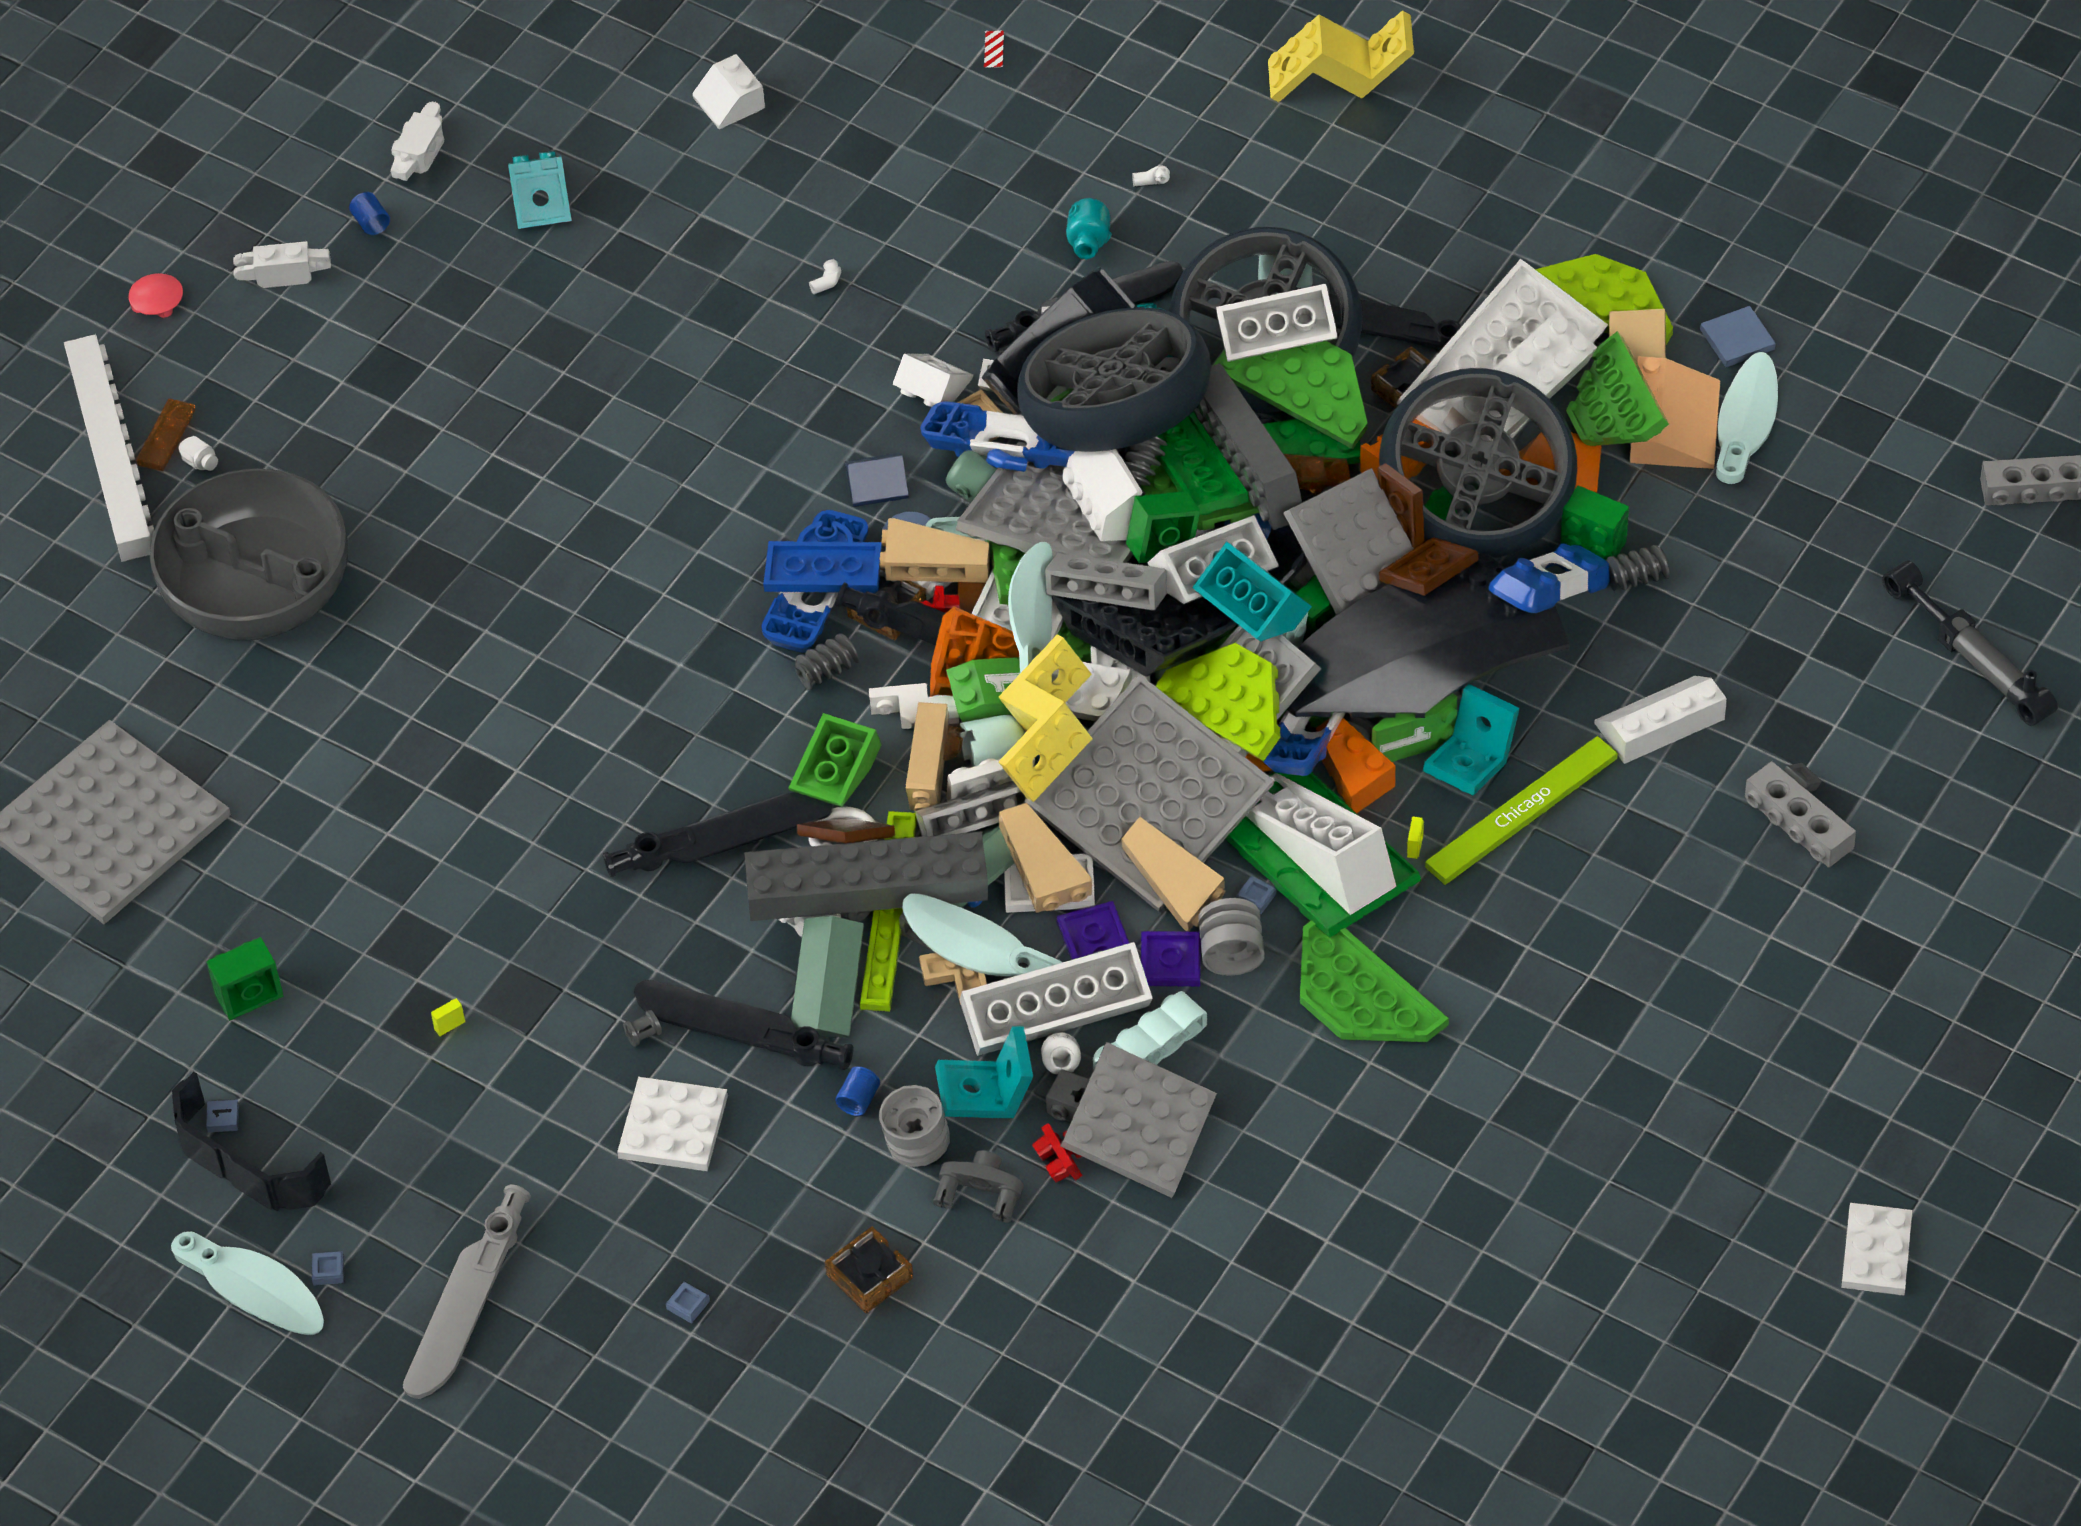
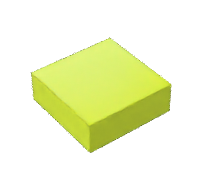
[1407,817,1424,859]
[431,998,465,1036]

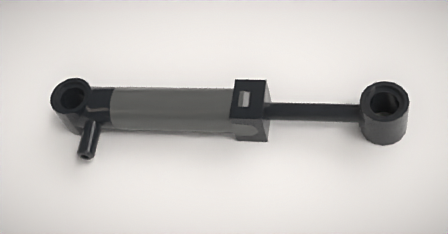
[1882,560,2058,726]

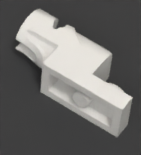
[869,683,960,729]

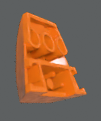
[1499,432,1601,493]
[930,607,1019,697]

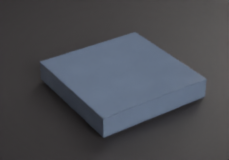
[1700,306,1776,367]

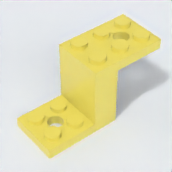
[1268,10,1414,102]
[999,634,1093,802]

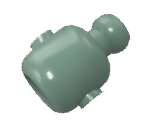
[946,450,998,502]

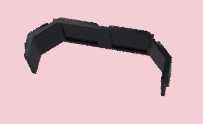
[982,267,1135,415]
[172,1072,331,1211]

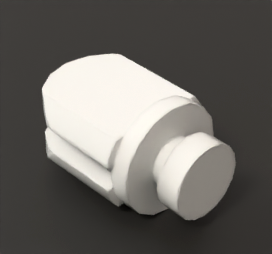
[179,436,218,471]

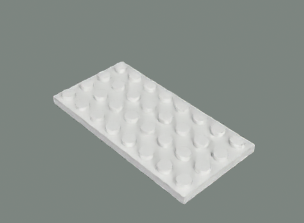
[1397,259,1608,467]

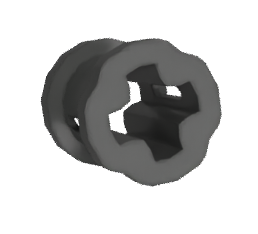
[623,1010,662,1047]

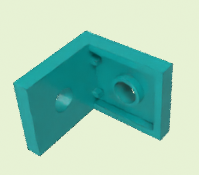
[508,151,572,229]
[1423,684,1520,795]
[935,1026,1033,1118]

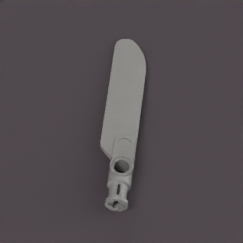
[403,1184,531,1399]

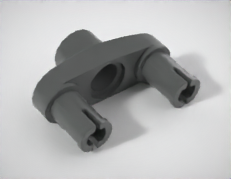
[933,1150,1024,1223]

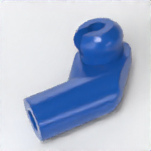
[986,449,1027,472]

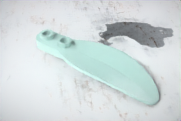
[1716,352,1778,484]
[1008,542,1053,673]
[902,893,1062,976]
[171,1232,324,1335]

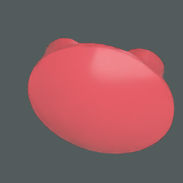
[129,273,183,318]

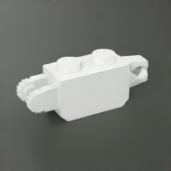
[391,101,444,181]
[233,241,331,288]

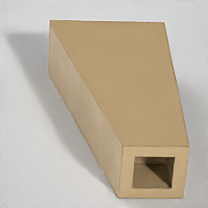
[880,518,990,583]
[906,702,949,811]
[999,803,1092,913]
[1122,817,1226,931]

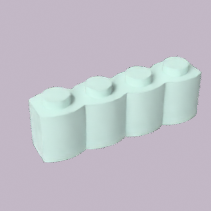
[1093,991,1207,1070]

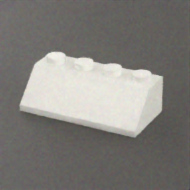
[1216,284,1338,362]
[1063,449,1142,541]
[1147,515,1279,604]
[1594,676,1727,764]

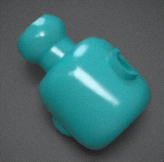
[1066,198,1112,259]

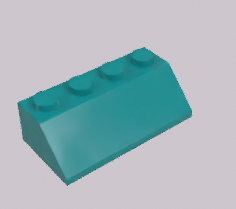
[1192,541,1312,642]

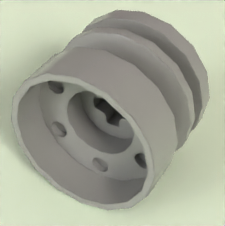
[1198,898,1264,976]
[879,1085,950,1167]

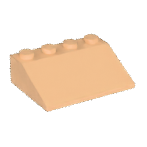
[1630,356,1720,469]

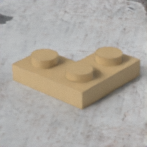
[919,953,987,1005]

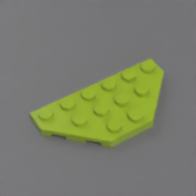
[1535,254,1673,345]
[1155,643,1281,762]

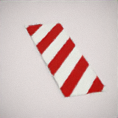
[984,31,1004,67]

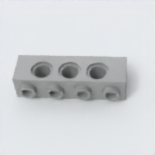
[1980,455,2081,505]
[1045,553,1167,610]
[1745,761,1856,868]
[915,781,1026,837]

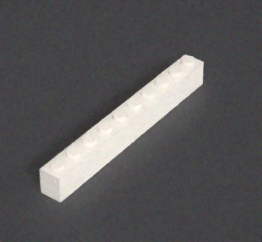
[64,334,154,562]

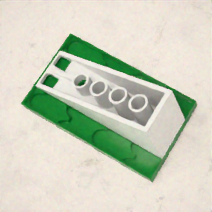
[1225,772,1421,938]

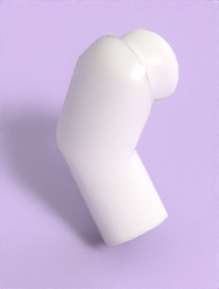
[1132,165,1170,186]
[809,259,841,294]

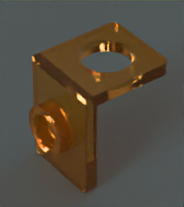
[943,725,963,761]

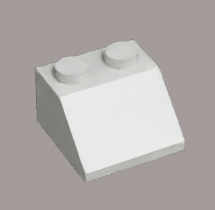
[693,54,765,129]
[893,354,973,407]

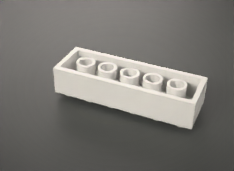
[1443,311,1597,442]
[959,942,1153,1056]

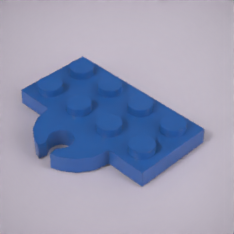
[763,521,883,593]

